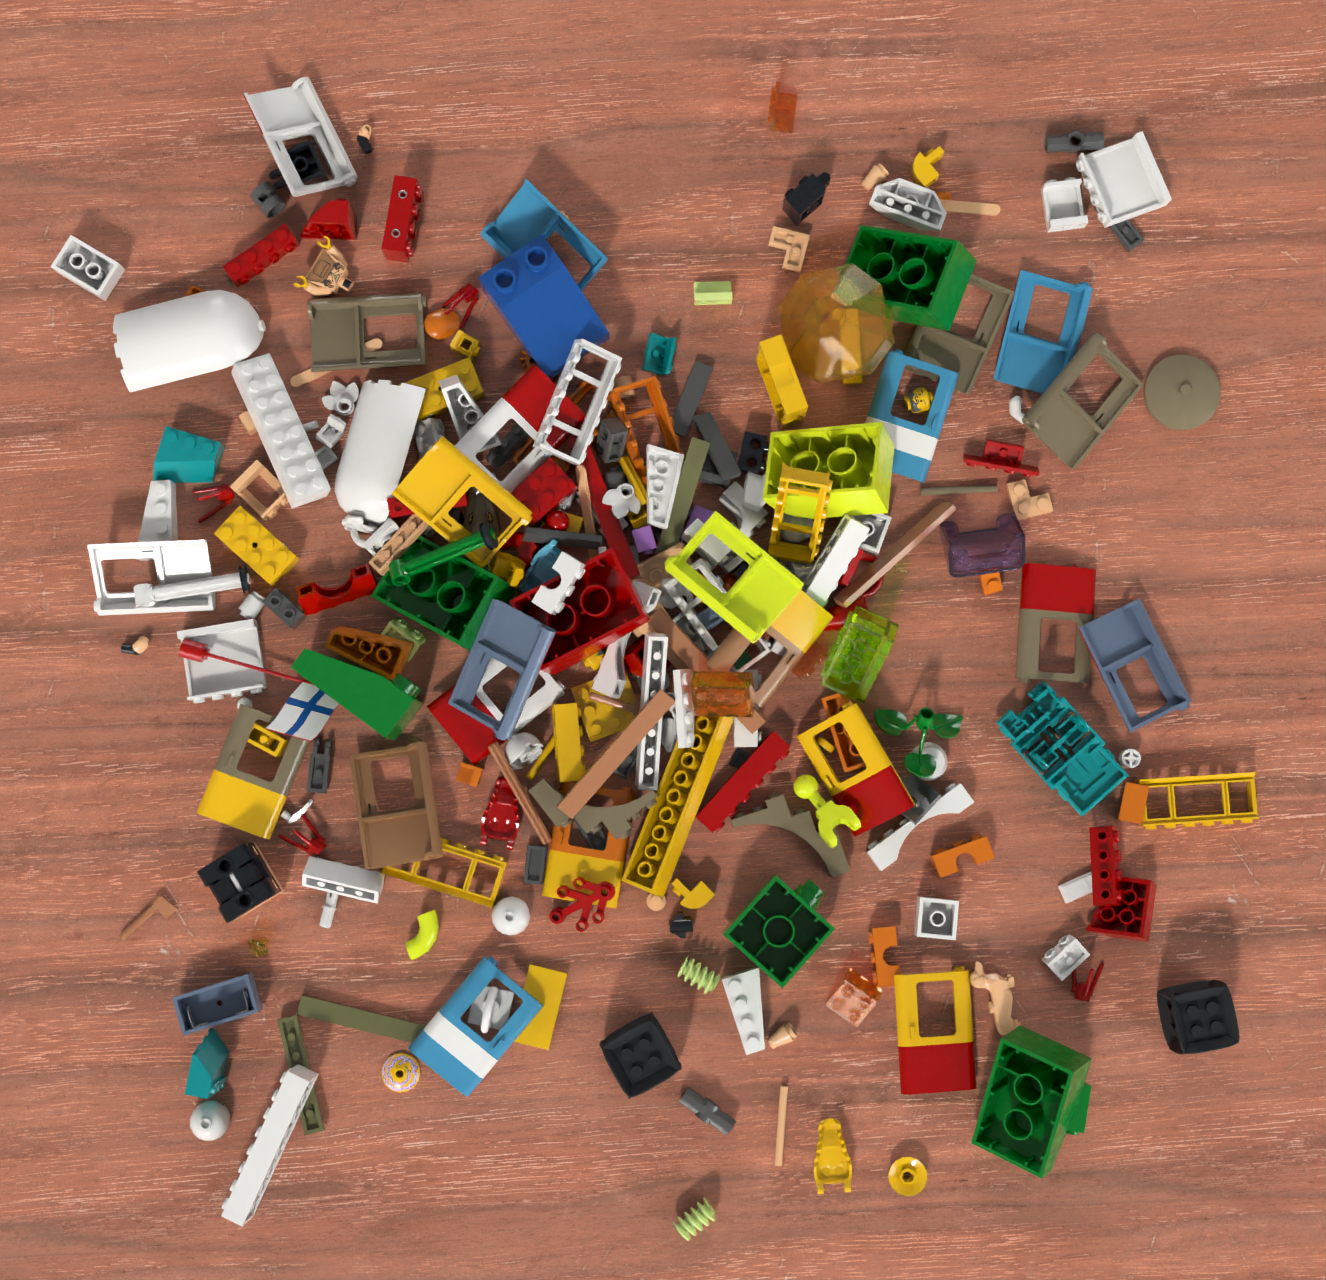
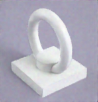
[350,514,399,556]
[468,986,514,1033]

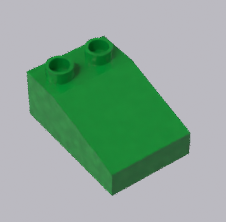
[371,536,517,652]
[290,648,424,741]
[971,1025,1092,1178]

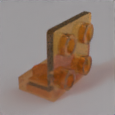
[767,82,797,133]
[791,641,829,680]
[826,968,882,1027]

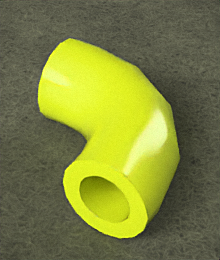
[405,910,439,960]

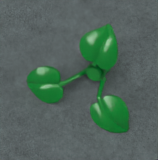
[874,708,963,778]

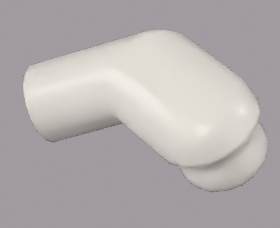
[1009,396,1025,425]

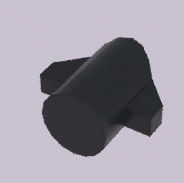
[669,911,693,938]

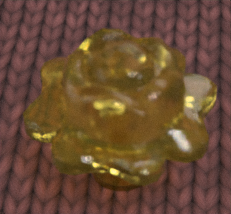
[248,937,269,957]

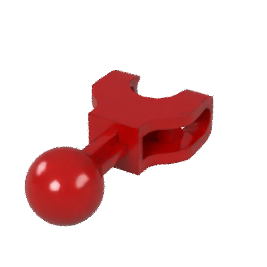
[500,510,570,571]

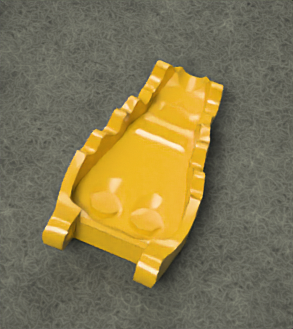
[813,1118,852,1194]

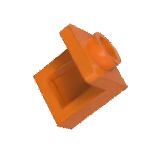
[975,563,1003,596]

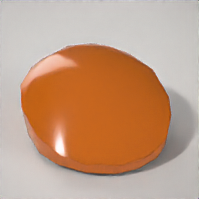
[424,309,460,340]

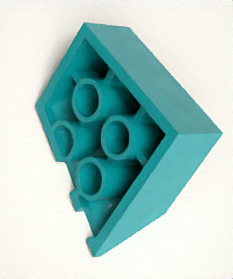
[153,426,225,483]
[184,1028,229,1099]

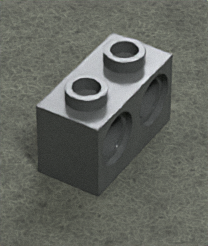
[595,417,629,463]
[262,588,307,630]

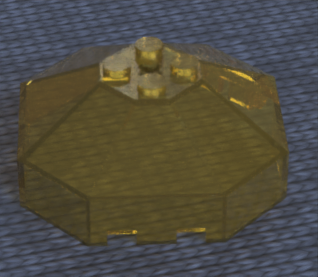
[779,263,894,384]

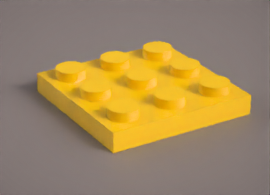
[571,668,635,742]

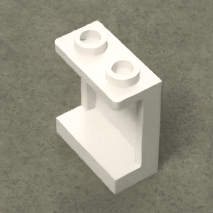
[1041,177,1088,233]

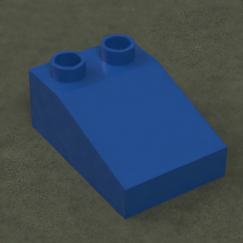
[478,234,610,379]

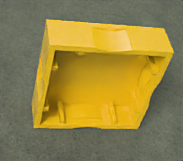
[755,334,808,430]

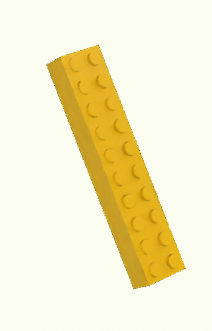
[621,701,735,897]

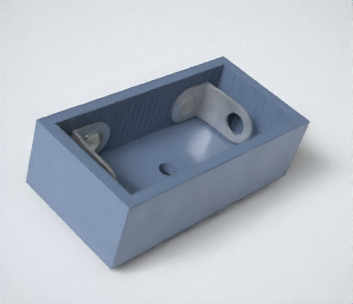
[172,972,263,1036]

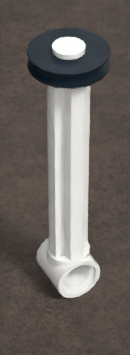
[133,565,251,608]

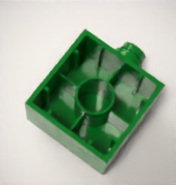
[722,874,835,988]

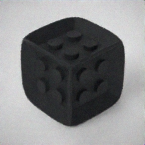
[1157,980,1240,1054]
[599,1012,682,1099]

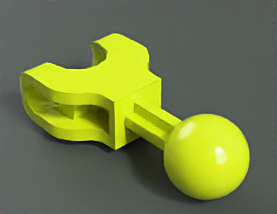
[793,774,861,848]

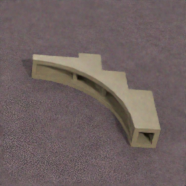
[529,779,659,840]
[730,792,850,877]

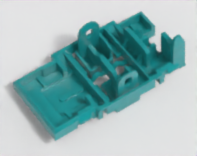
[995,681,1129,817]

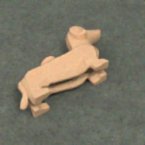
[970,961,1021,1035]

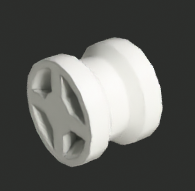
[1118,749,1141,768]

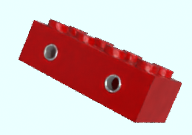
[381,175,424,263]

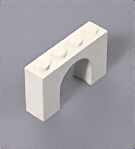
[681,481,768,568]

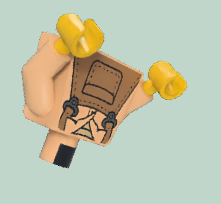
[294,235,354,296]

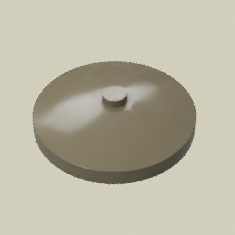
[1143,355,1221,431]

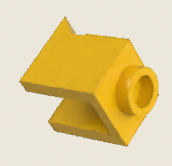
[450,329,481,361]

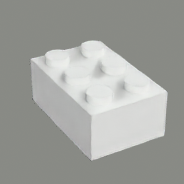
[51,235,125,301]

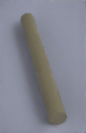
[920,484,997,496]

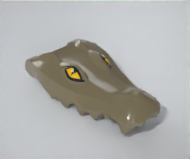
[462,486,500,538]

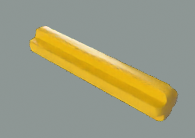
[619,456,647,505]

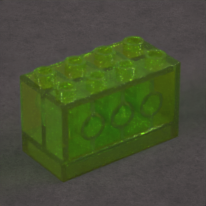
[820,605,899,704]

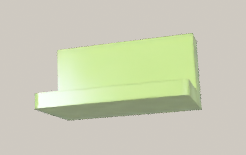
[694,281,733,305]

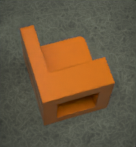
[456,762,484,787]

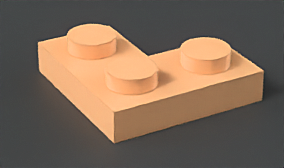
[768,226,810,273]
[1006,479,1053,521]

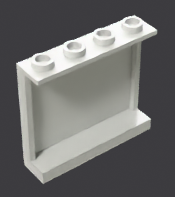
[1076,131,1172,228]
[177,619,267,704]

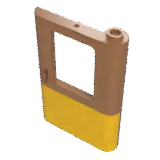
[705,590,833,708]

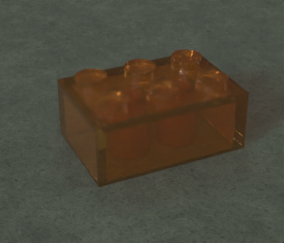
[691,671,756,718]

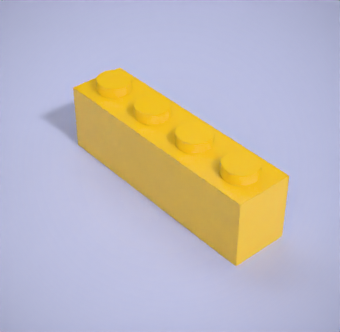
[551,703,586,782]

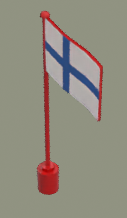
[179,638,340,742]

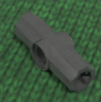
[1044,131,1104,154]
[678,1087,736,1135]

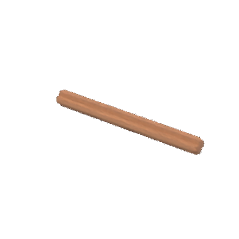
[488,742,552,844]

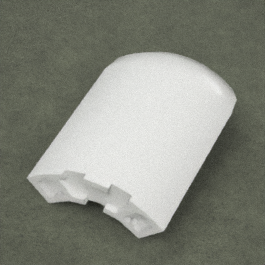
[113,290,266,392]
[335,380,426,529]

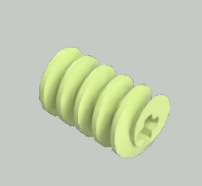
[677,956,721,994]
[673,1197,716,1241]

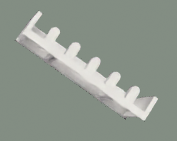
[532,339,622,465]
[664,558,771,678]

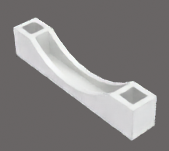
[592,580,662,699]
[866,783,974,871]

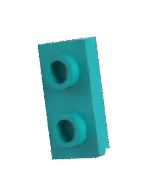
[641,333,677,376]

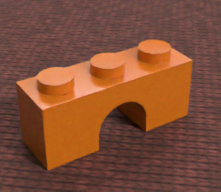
[930,834,995,878]
[868,925,901,987]

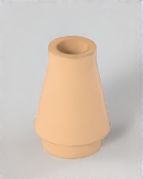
[861,163,889,191]
[767,1023,797,1049]

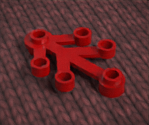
[549,877,615,932]

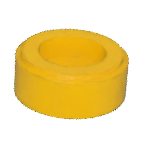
[816,737,835,754]

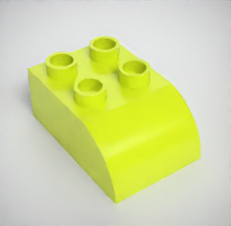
[763,422,894,519]

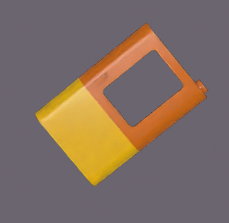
[542,782,636,908]

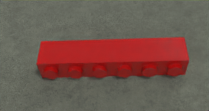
[695,731,791,833]

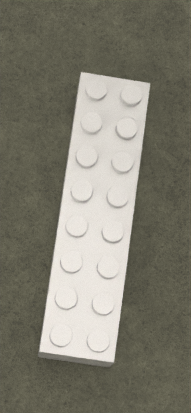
[231,353,331,508]
[221,1064,319,1226]

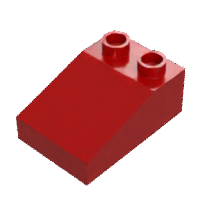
[509,547,650,675]

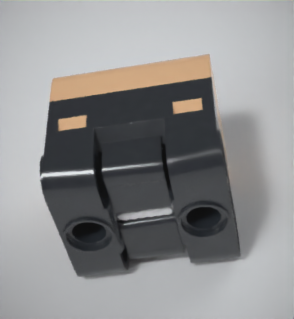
[197,842,284,923]

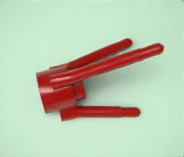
[442,283,479,328]
[192,484,235,523]
[279,814,327,857]
[1071,963,1104,1002]

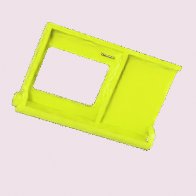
[665,511,804,643]

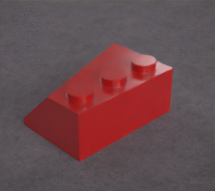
[300,198,357,240]
[1086,877,1157,942]

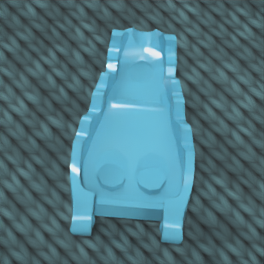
[518,538,575,594]

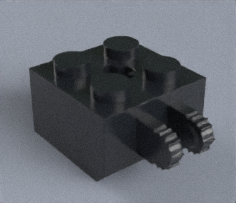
[269,139,329,190]
[782,172,831,226]

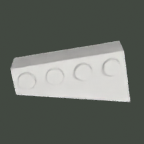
[439,375,502,453]
[135,480,178,561]
[721,966,765,1055]

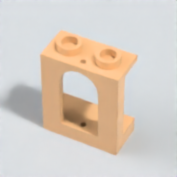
[230,460,289,521]

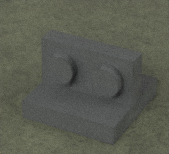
[900,773,941,825]

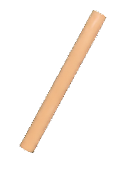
[775,1085,788,1166]

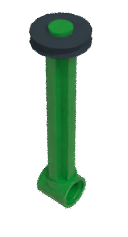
[389,521,498,586]

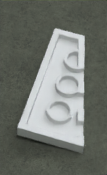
[646,444,684,529]
[673,669,696,748]

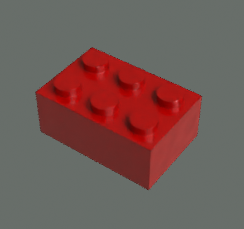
[510,457,578,527]

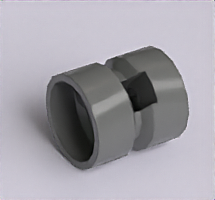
[250,182,286,218]

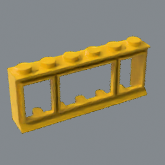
[768,462,833,565]
[1135,772,1259,830]
[381,837,508,908]

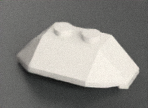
[869,178,947,231]

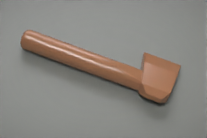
[589,692,641,716]
[120,895,177,940]

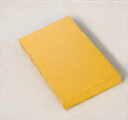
[514,964,568,1050]

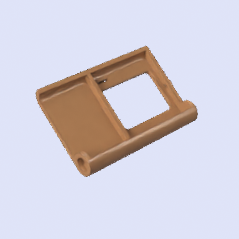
[349,739,443,869]

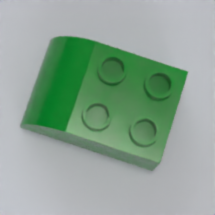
[834,225,977,331]

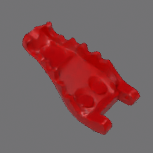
[480,776,520,850]

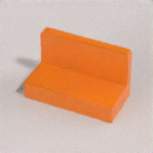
[1118,782,1149,824]

